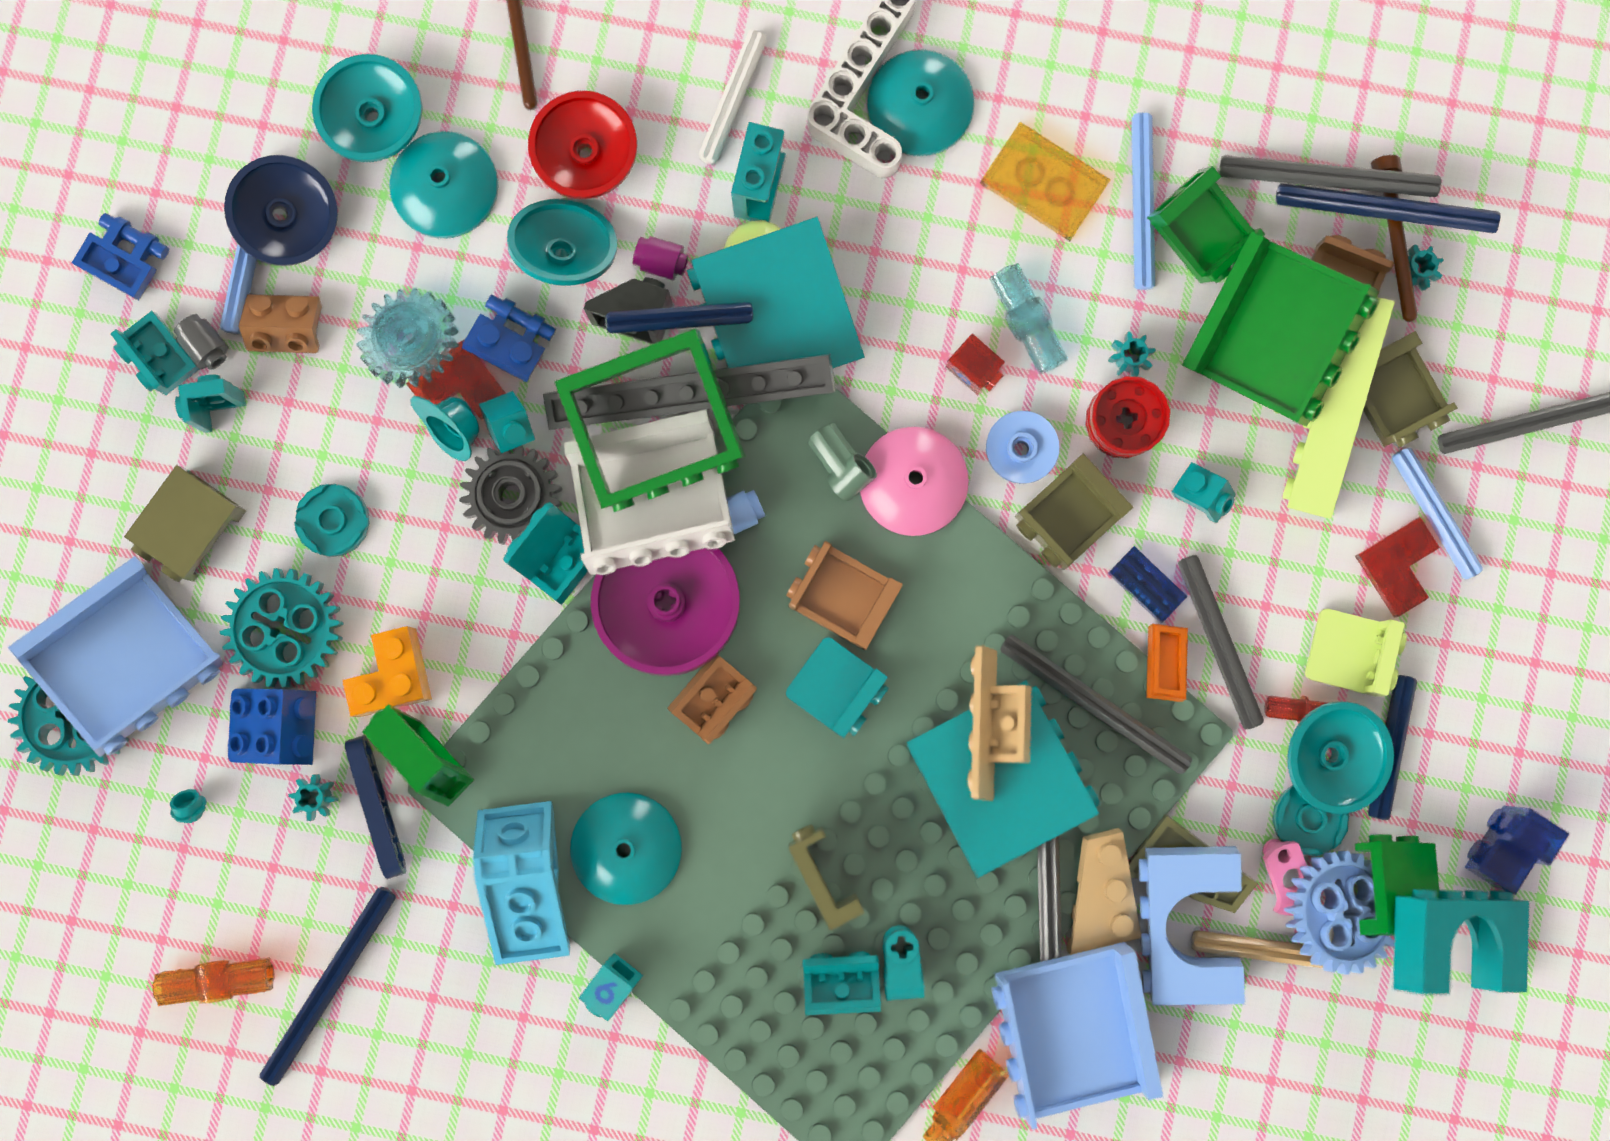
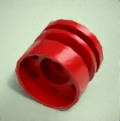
[1085,376,1170,458]

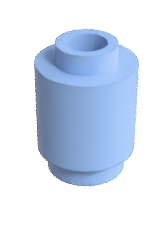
[727,490,766,535]

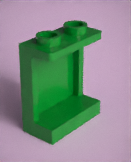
[1147,166,1265,284]
[1355,834,1439,936]

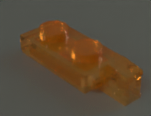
[922,1049,1009,1141]

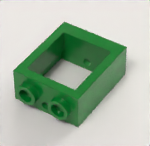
[362,704,474,807]

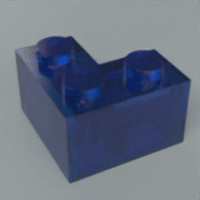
[1465,806,1570,895]

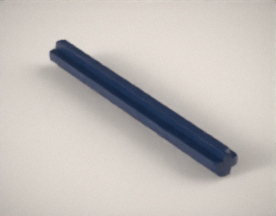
[1276,183,1501,233]
[259,887,396,1086]

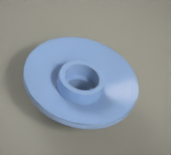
[986,411,1059,484]

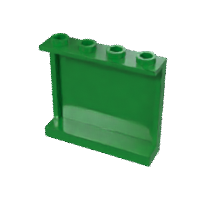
[1182,231,1379,427]

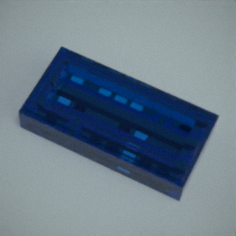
[1108,546,1188,624]

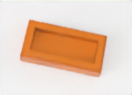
[1146,624,1188,702]

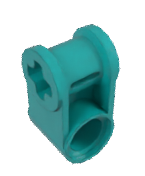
[882,925,924,1001]

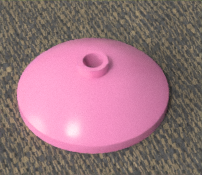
[860,427,969,536]

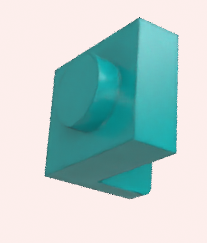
[1171,462,1236,523]

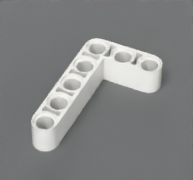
[808,0,916,178]

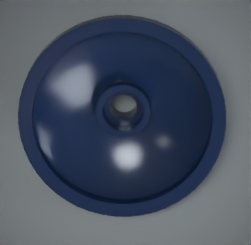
[224,155,338,266]

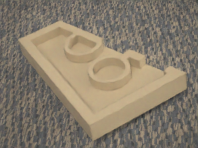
[1066,828,1141,955]

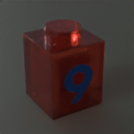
[946,333,1005,395]

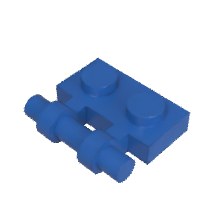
[72,213,169,301]
[462,294,556,382]

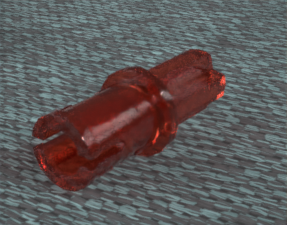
[1264,696,1329,724]

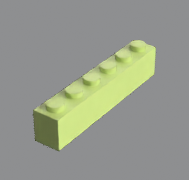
[1282,297,1395,519]

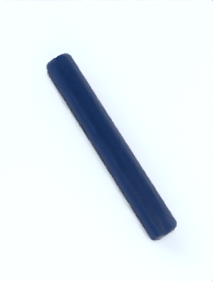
[605,302,753,333]
[1368,675,1417,820]

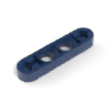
[345,735,406,879]

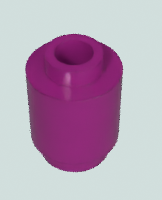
[632,236,689,281]

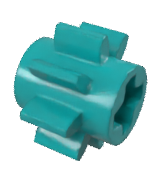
[1395,244,1444,291]
[1108,332,1156,377]
[288,774,339,821]

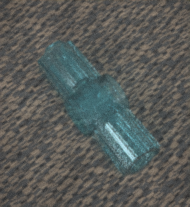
[989,263,1068,375]

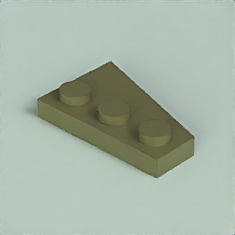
[1128,814,1257,913]

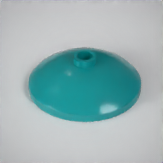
[867,50,974,156]
[312,54,422,162]
[389,131,498,239]
[507,199,617,286]
[1287,701,1394,814]
[570,792,682,905]

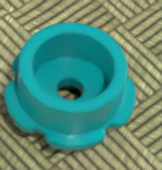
[170,789,207,823]

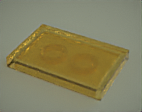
[980,122,1111,241]

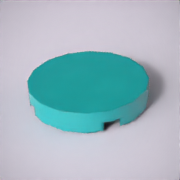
[294,484,370,557]
[1272,785,1349,856]

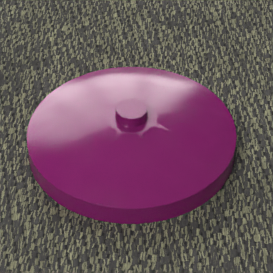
[591,548,740,676]

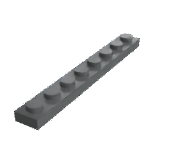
[543,354,836,430]

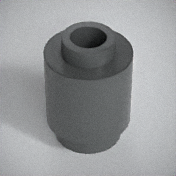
[174,314,229,370]

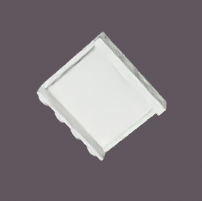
[563,409,735,575]

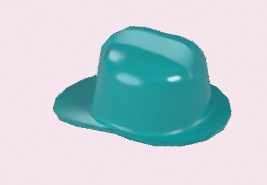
[410,396,480,461]

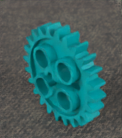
[220,568,344,688]
[7,676,130,776]

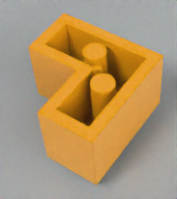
[342,626,432,717]

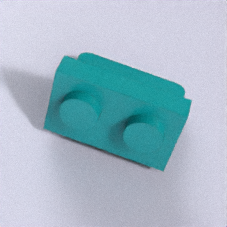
[503,502,588,605]
[786,637,889,738]

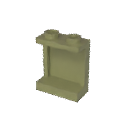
[1363,331,1458,448]
[1015,453,1134,570]
[124,465,246,582]
[788,824,865,931]

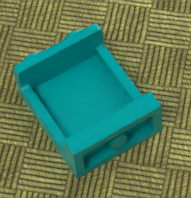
[731,122,786,222]

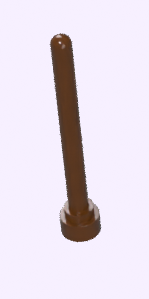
[506,0,538,110]
[1371,155,1418,322]

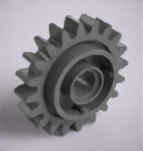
[459,445,562,545]

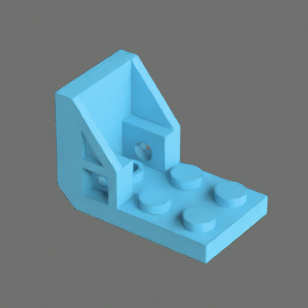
[473,801,570,965]

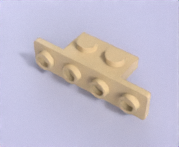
[968,646,1031,801]

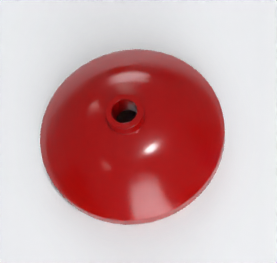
[528,91,637,199]

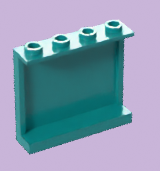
[687,216,865,369]
[907,680,1101,879]

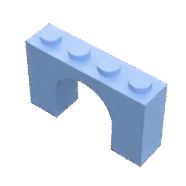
[1139,846,1245,1005]

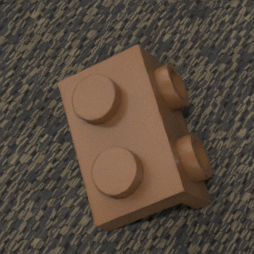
[239,294,322,353]
[667,655,757,744]

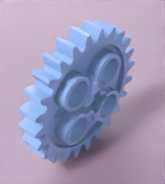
[1284,851,1394,975]

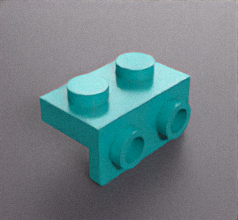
[110,310,200,396]
[175,375,246,433]
[803,951,881,1015]

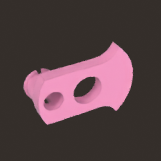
[1262,839,1324,916]

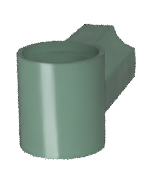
[808,423,877,501]

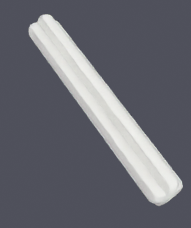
[699,30,767,165]

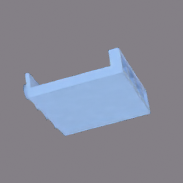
[8,556,223,758]
[992,942,1163,1130]

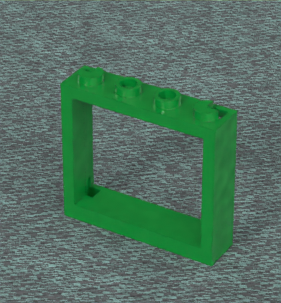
[554,329,746,513]

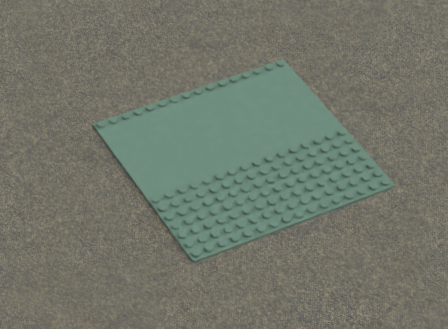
[408,389,1233,1141]

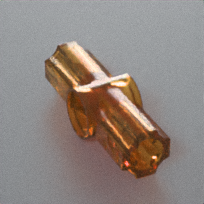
[152,957,275,1006]

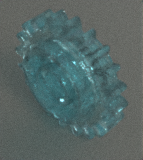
[356,288,459,388]

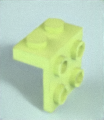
[1305,608,1407,697]

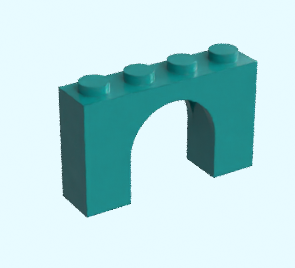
[1393,889,1529,995]

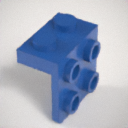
[228,689,317,765]

